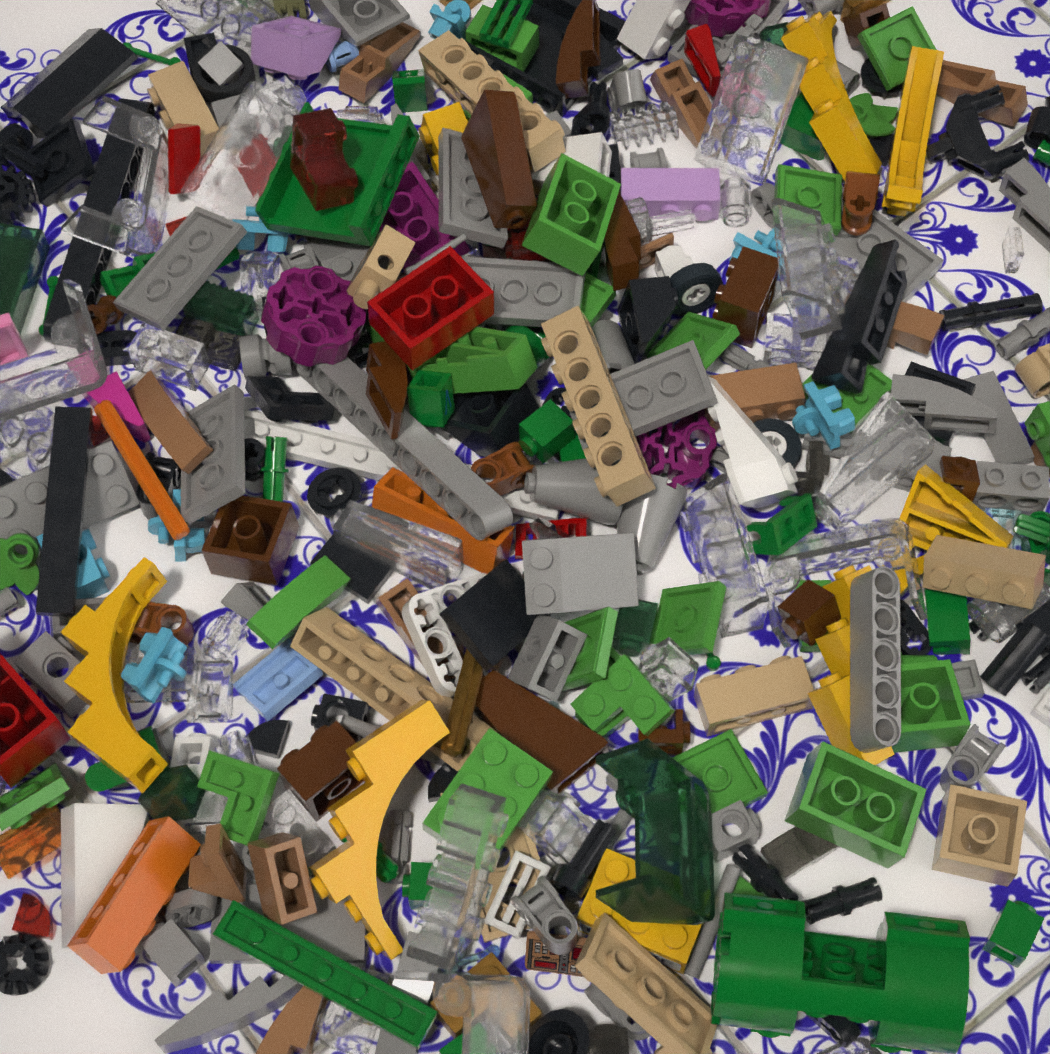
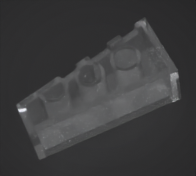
[406,783,509,972]

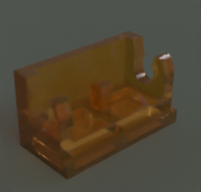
[0,804,61,880]

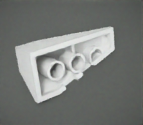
[707,376,798,509]

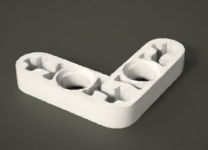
[402,573,487,697]

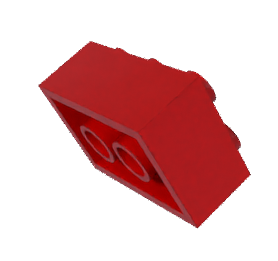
[367,246,494,371]

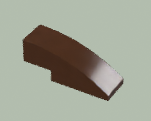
[556,0,600,99]
[604,192,641,291]
[366,341,408,440]

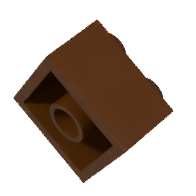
[712,246,782,348]
[201,495,300,586]
[277,720,365,824]

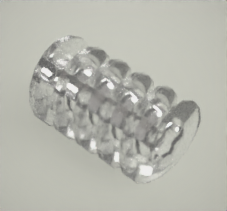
[609,101,679,150]

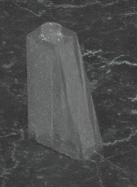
[814,391,937,532]
[331,500,464,597]

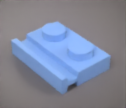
[233,638,323,722]

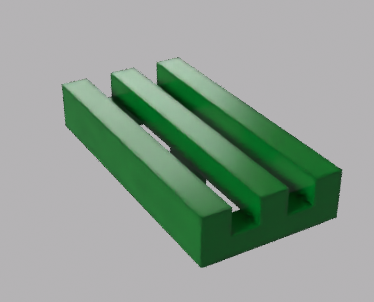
[479,0,533,49]

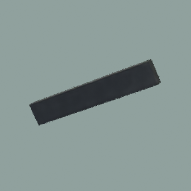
[36,406,93,617]

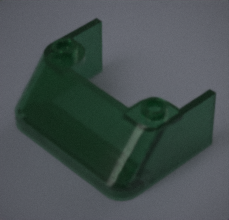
[596,738,715,925]

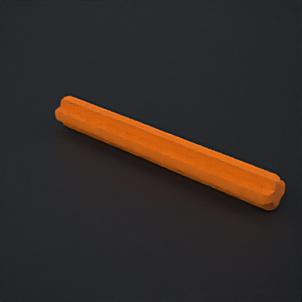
[94,400,190,541]

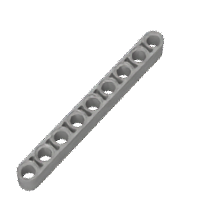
[292,357,513,540]

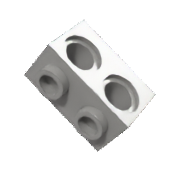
[973,461,1049,515]

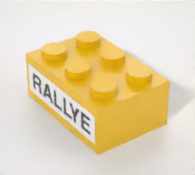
[576,848,714,975]

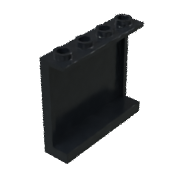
[466,0,625,117]

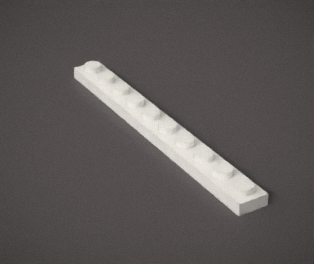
[244,409,561,521]

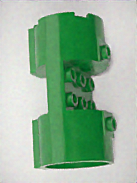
[710,892,970,1054]

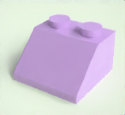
[251,16,341,80]

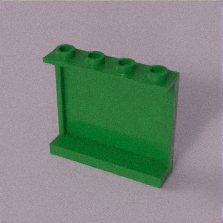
[255,102,420,246]

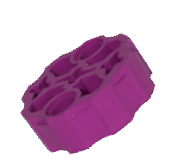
[684,0,771,37]
[261,265,366,367]
[636,409,717,490]

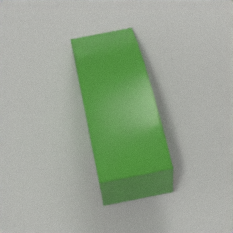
[246,555,351,649]

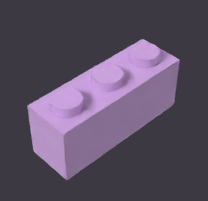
[620,168,720,221]

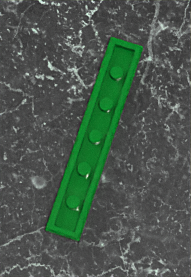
[213,900,438,1050]

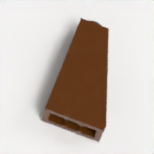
[461,90,537,229]
[474,669,609,801]

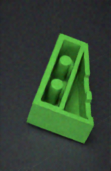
[406,327,538,394]

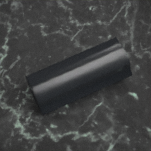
[980,619,1050,696]

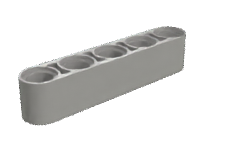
[850,566,901,753]

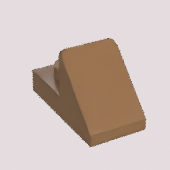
[188,823,247,903]

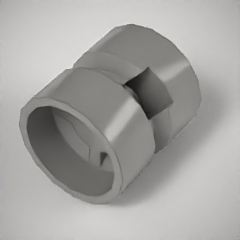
[239,334,293,380]

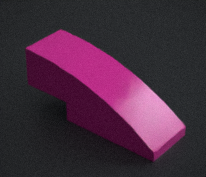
[65,352,151,443]

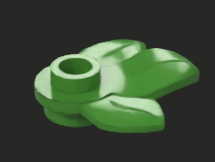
[850,93,898,137]
[0,533,40,595]

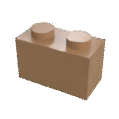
[247,832,317,925]

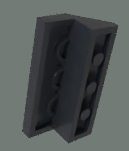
[0,28,138,138]

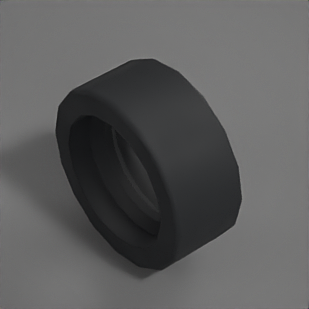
[193,44,256,105]

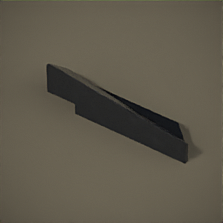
[811,239,907,394]

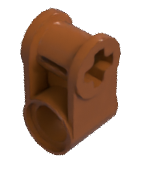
[842,171,880,236]
[471,442,535,496]
[129,601,194,646]

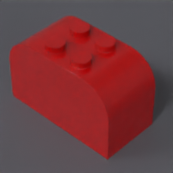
[0,654,71,788]

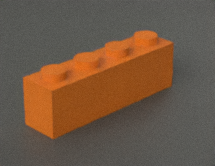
[370,467,515,574]
[67,816,201,974]

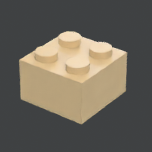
[931,784,1027,887]

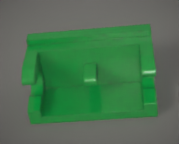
[744,493,817,556]
[925,588,971,655]

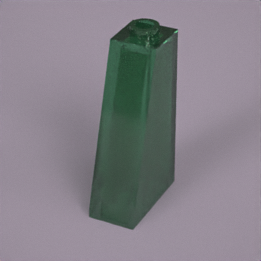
[0,223,50,335]

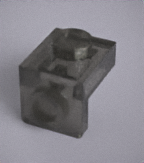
[794,441,830,496]
[587,1024,629,1054]

